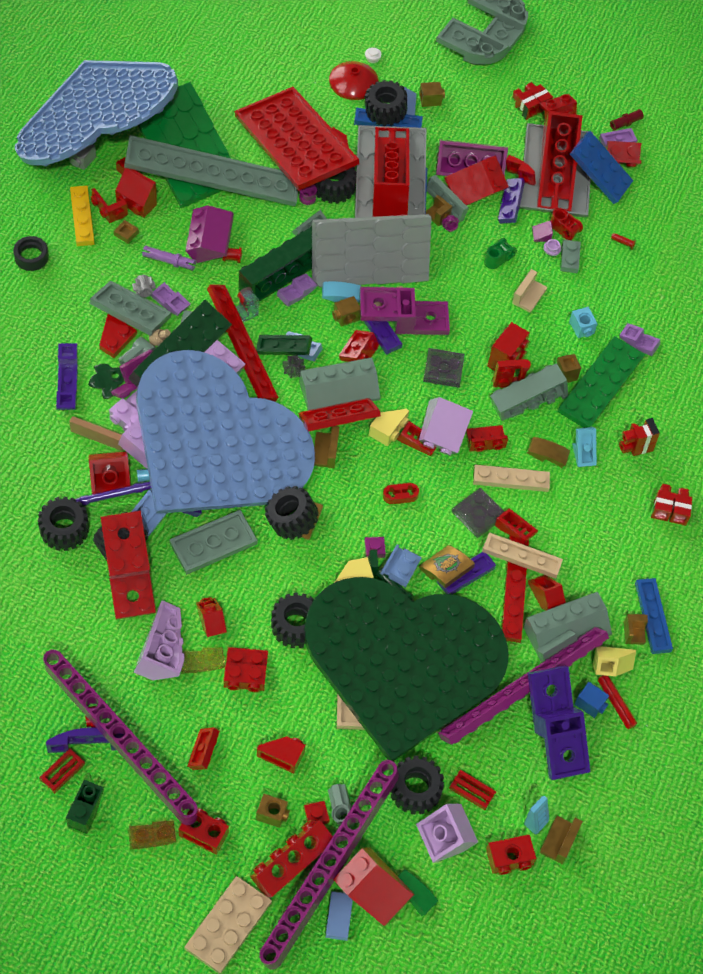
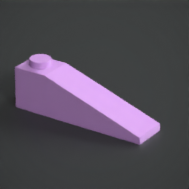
[134,601,184,680]

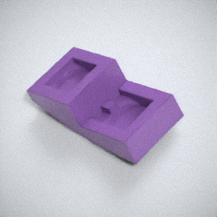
[277,274,317,307]
[151,282,190,316]
[620,323,660,356]

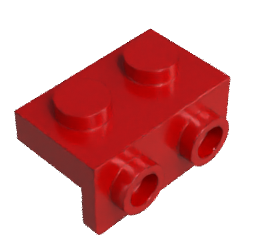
[540,94,577,123]

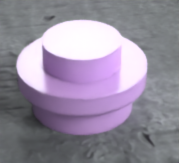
[544,239,561,256]

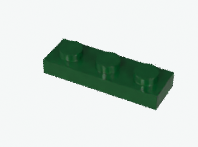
[256,335,312,355]

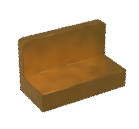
[314,426,340,468]
[540,816,583,865]

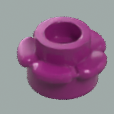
[442,215,459,232]

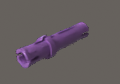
[142,245,196,271]

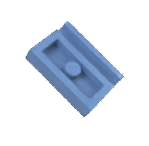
[132,489,167,537]
[380,545,422,587]

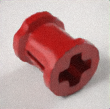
[223,247,242,263]

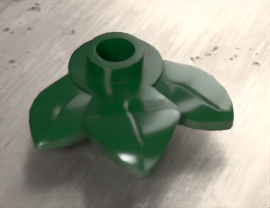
[88,364,124,399]

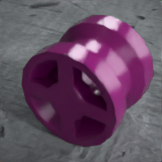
[299,185,317,205]

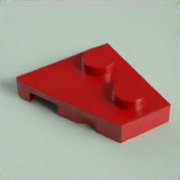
[99,314,137,358]

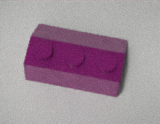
[185,205,234,263]

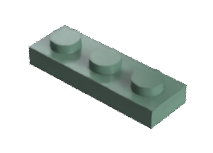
[427,175,469,222]

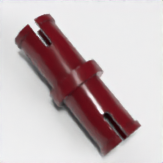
[610,109,644,131]

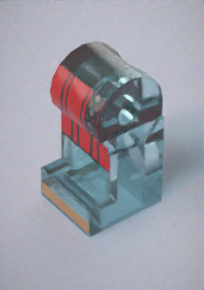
[235,287,259,322]

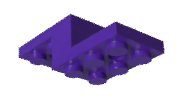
[528,665,591,780]

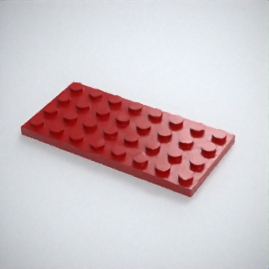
[234,87,360,191]

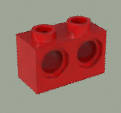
[178,808,229,855]

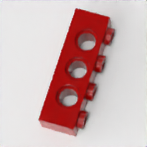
[250,820,333,897]

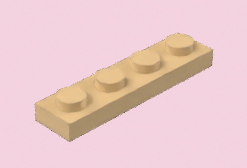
[473,465,550,492]
[482,533,563,579]

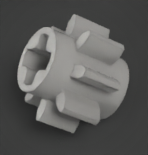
[132,275,156,297]

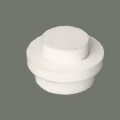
[365,48,381,63]

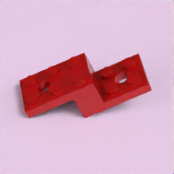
[100,511,156,620]

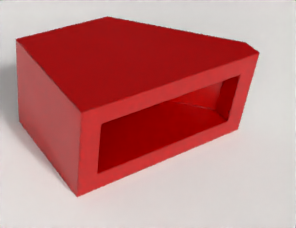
[528,575,566,611]
[256,736,306,774]

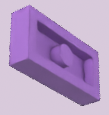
[599,128,637,148]

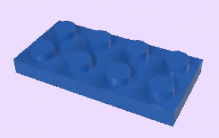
[570,131,633,204]

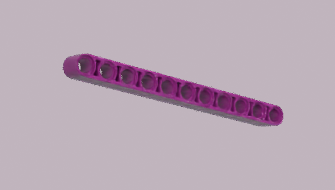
[43,650,198,825]
[259,760,399,970]

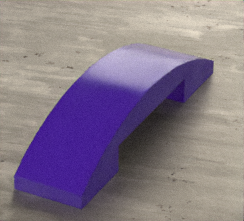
[56,343,78,410]
[46,728,132,753]

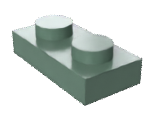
[560,239,581,273]

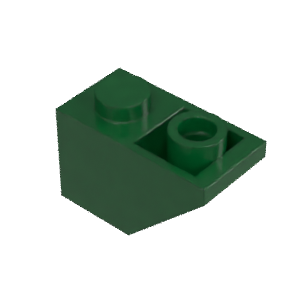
[66,780,104,834]

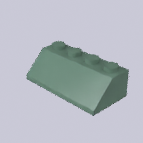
[299,358,380,410]
[524,592,612,662]

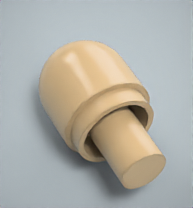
[149,329,171,346]

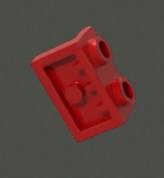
[606,141,642,167]
[339,330,379,362]
[465,425,508,452]

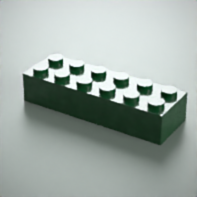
[239,226,312,306]
[128,300,232,387]

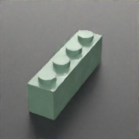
[490,363,568,421]

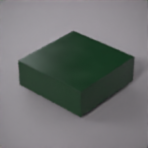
[368,549,378,576]

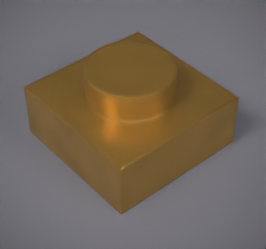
[114,220,139,244]

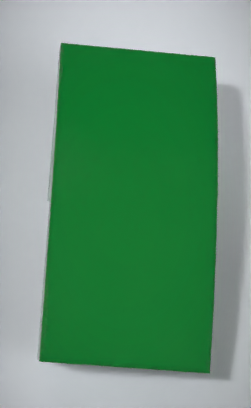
[398,870,438,916]

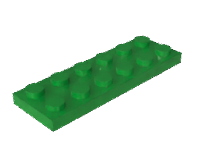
[558,336,645,428]

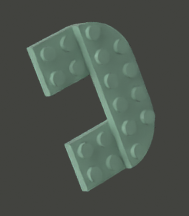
[436,0,528,65]

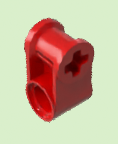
[550,208,583,240]

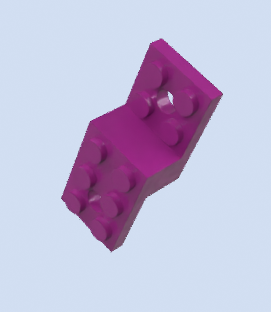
[360,287,450,335]

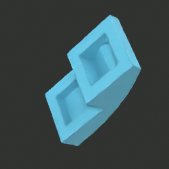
[322,281,361,303]

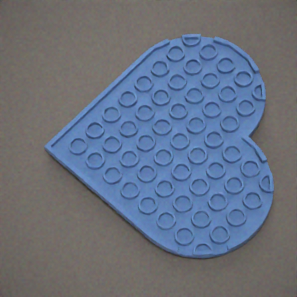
[15,60,178,166]
[136,350,315,514]

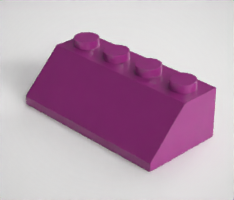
[436,139,508,176]

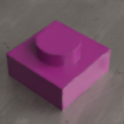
[364,537,386,558]

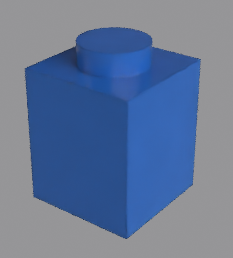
[574,682,609,718]

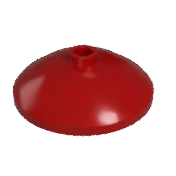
[329,61,378,100]

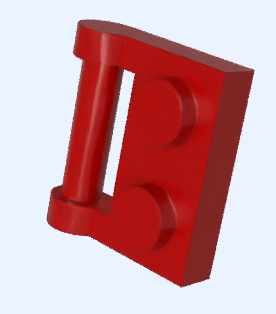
[492,359,531,388]

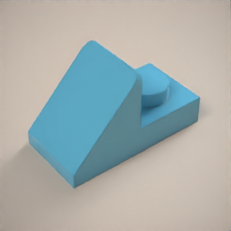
[573,427,597,467]

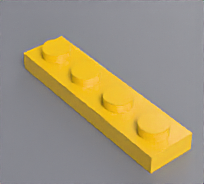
[70,186,95,246]

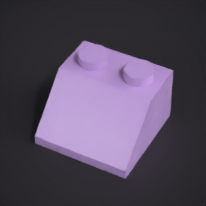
[416,804,478,863]

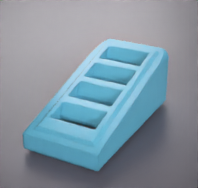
[524,796,549,834]

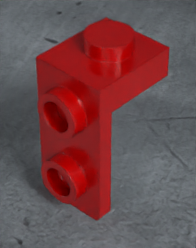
[90,188,128,223]

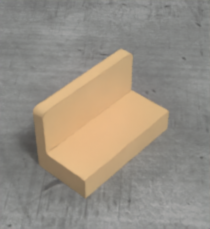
[512,269,547,313]

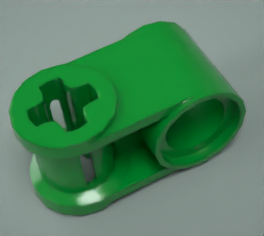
[484,238,517,269]

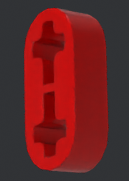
[383,483,419,504]

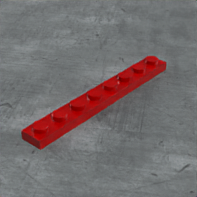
[207,284,279,402]

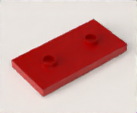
[298,398,381,432]

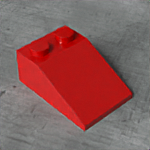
[444,155,509,206]
[333,847,415,926]

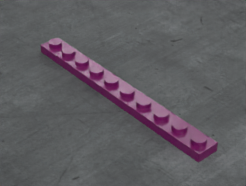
[438,627,609,745]

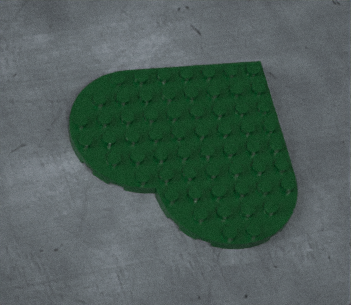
[304,577,509,761]

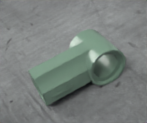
[118,337,156,365]
[328,784,355,829]

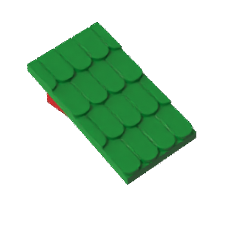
[138,82,231,208]

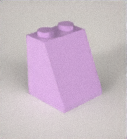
[419,397,473,456]

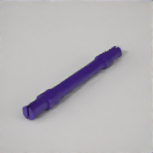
[76,481,151,506]

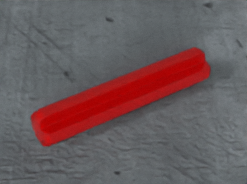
[598,675,637,729]

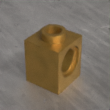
[332,296,361,327]
[256,794,290,828]

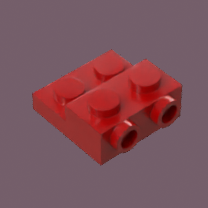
[224,647,268,692]

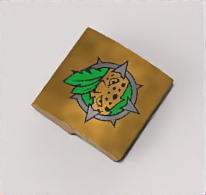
[419,545,475,588]

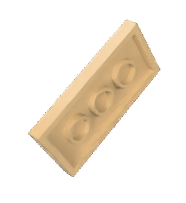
[184,876,272,974]

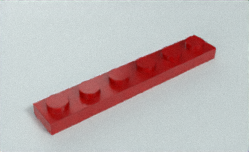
[502,535,529,643]

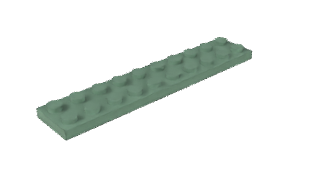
[124,135,298,206]

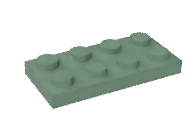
[90,281,171,336]
[169,510,258,575]

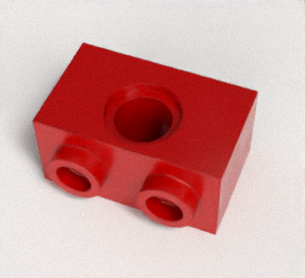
[486,834,537,875]

